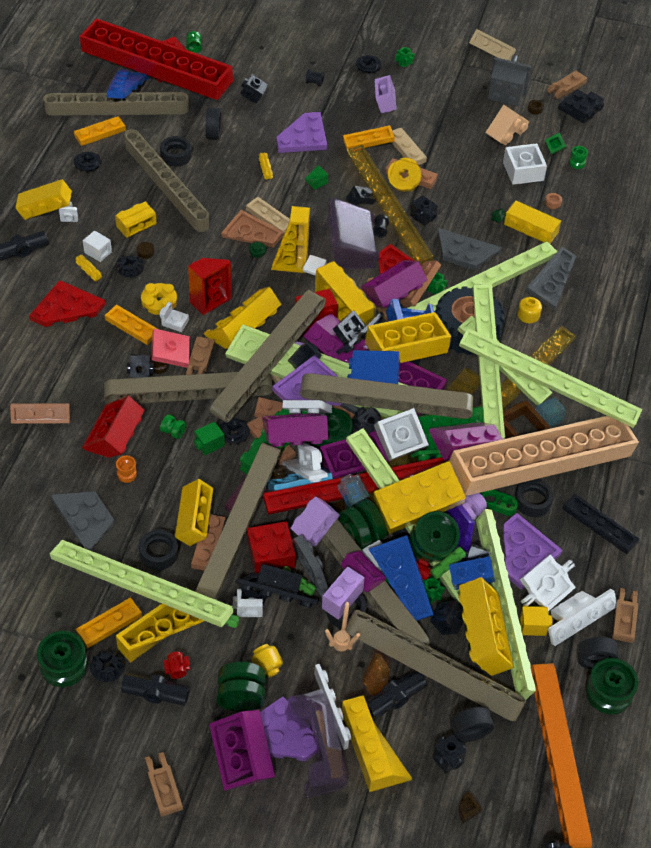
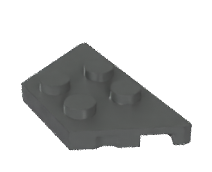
[438,228,502,270]
[51,491,115,552]
[292,535,328,598]

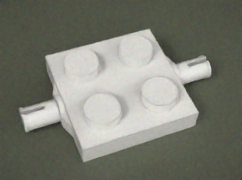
[519,555,576,611]

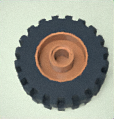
[435,286,505,355]

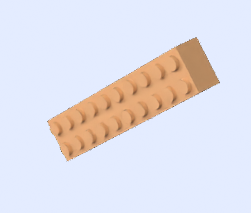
[449,416,639,496]

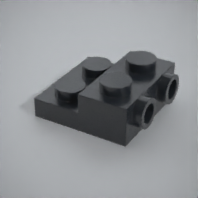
[558,89,604,124]

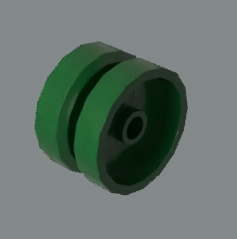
[310,408,353,451]
[339,499,387,550]
[409,511,460,563]
[37,630,88,688]
[585,658,639,715]
[217,662,266,712]

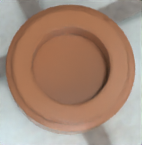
[545,193,562,209]

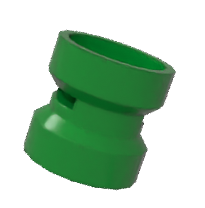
[186,31,202,53]
[569,146,588,169]
[160,414,187,440]

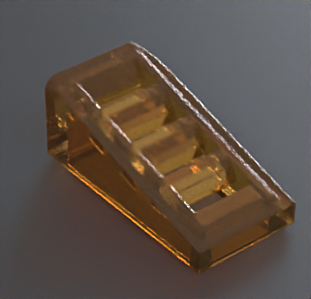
[362,653,390,696]

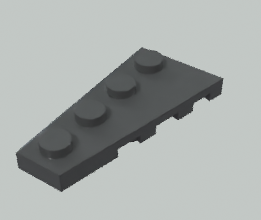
[525,247,576,311]

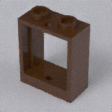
[503,400,552,439]

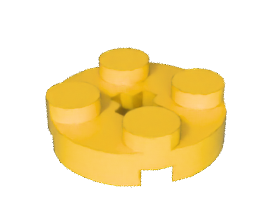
[388,158,422,192]
[141,283,177,315]

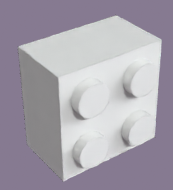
[503,144,547,185]
[374,408,429,461]

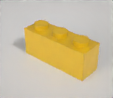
[15,179,72,220]
[504,201,561,244]
[175,479,213,546]

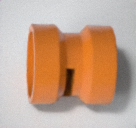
[116,455,137,483]

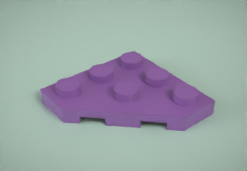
[276,112,327,153]
[272,355,342,406]
[503,513,562,590]
[260,697,323,761]

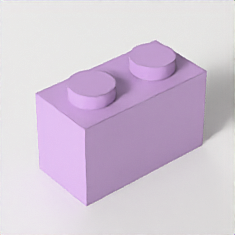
[375,75,396,113]
[290,496,340,547]
[322,567,365,620]

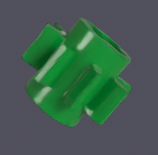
[395,47,415,67]
[428,272,447,294]
[423,576,445,604]

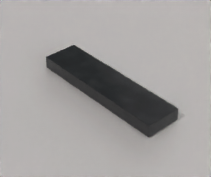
[562,494,640,554]

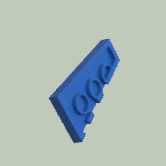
[107,69,149,99]
[368,535,434,621]

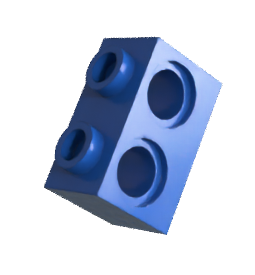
[449,556,495,590]

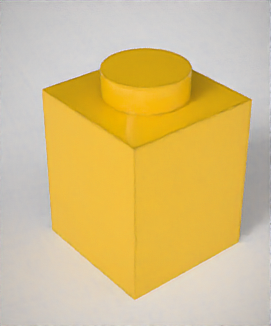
[520,606,552,636]

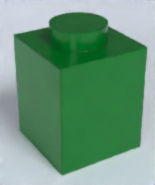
[193,421,225,456]

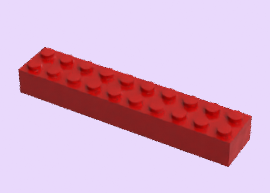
[79,18,233,100]

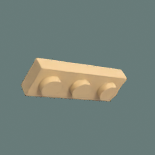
[469,29,516,60]
[391,128,427,165]
[246,197,290,234]

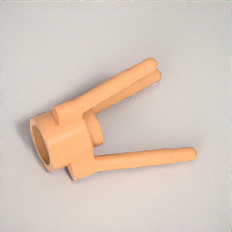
[325,602,360,651]

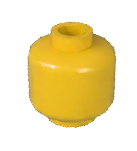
[517,297,542,324]
[251,644,283,678]

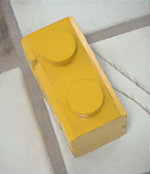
[115,201,157,238]

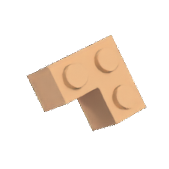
[485,105,530,146]

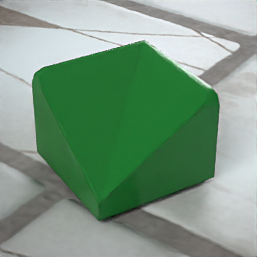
[545,132,567,154]
[305,166,328,190]

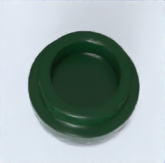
[491,208,506,222]
[249,242,266,258]

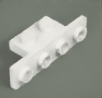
[282,443,328,482]
[548,589,617,646]
[301,664,351,750]

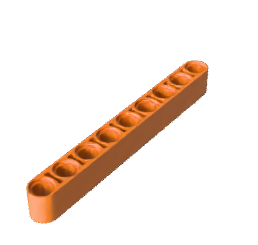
[531,663,592,848]

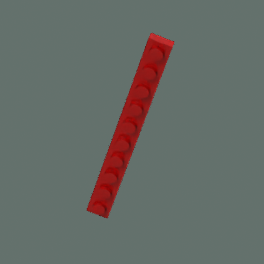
[263,457,448,515]

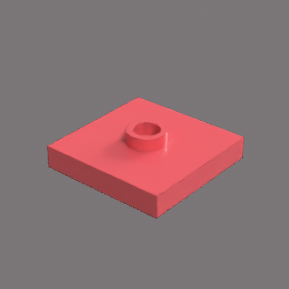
[151,329,190,368]

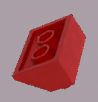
[188,258,231,315]
[82,396,144,458]

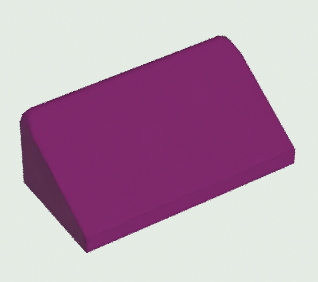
[341,551,387,592]

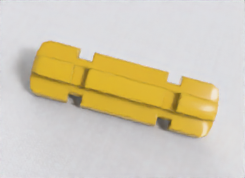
[259,152,273,180]
[75,255,102,281]

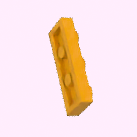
[74,116,126,146]
[343,125,395,152]
[105,304,157,345]
[76,597,142,649]

